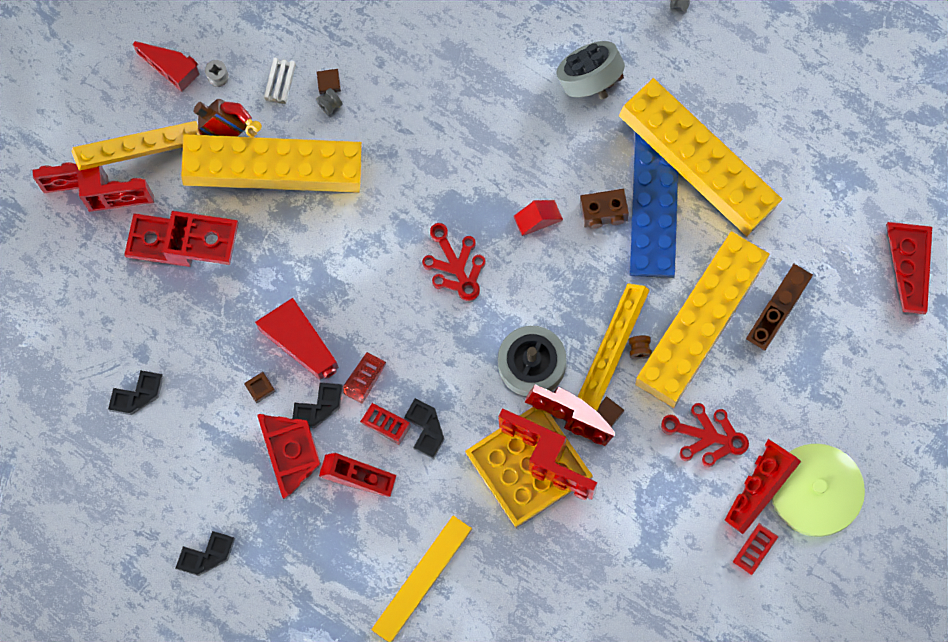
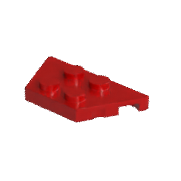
[257,414,321,499]

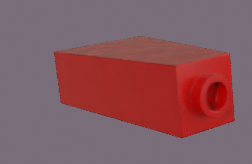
[255,298,339,380]

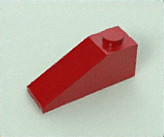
[132,41,200,92]
[319,453,396,497]

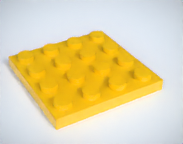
[465,407,593,528]

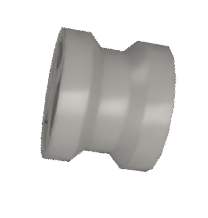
[205,60,229,87]

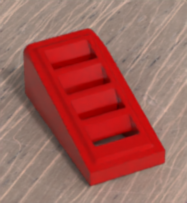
[360,403,411,445]
[733,523,779,575]

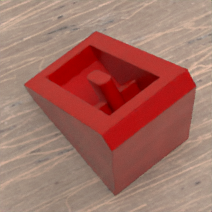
[514,200,563,236]

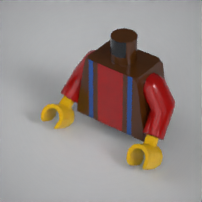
[193,99,262,138]

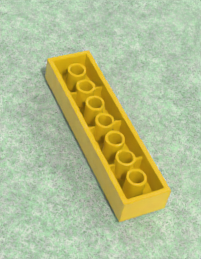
[619,78,782,236]
[181,134,362,193]
[635,231,770,408]

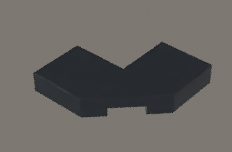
[108,370,164,415]
[292,382,343,428]
[404,398,445,459]
[175,531,235,576]

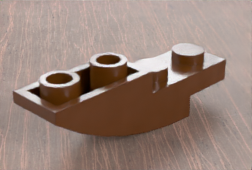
[746,263,813,351]

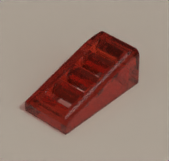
[343,352,386,403]

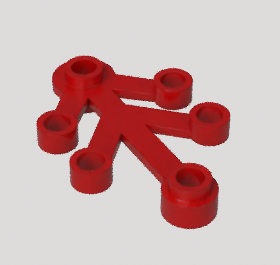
[422,223,486,301]
[661,403,749,467]

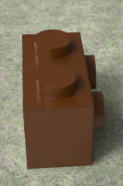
[580,189,629,229]

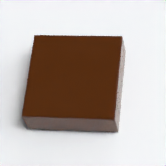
[316,69,341,94]
[244,372,276,404]
[595,396,624,428]

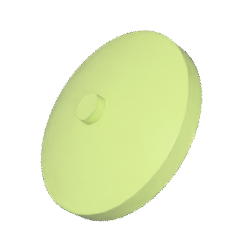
[771,444,865,537]

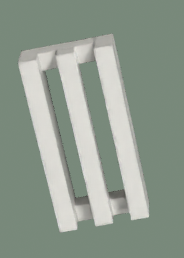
[264,58,296,104]

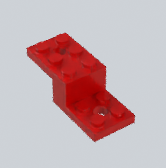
[32,162,154,212]
[124,211,239,267]
[498,408,598,500]

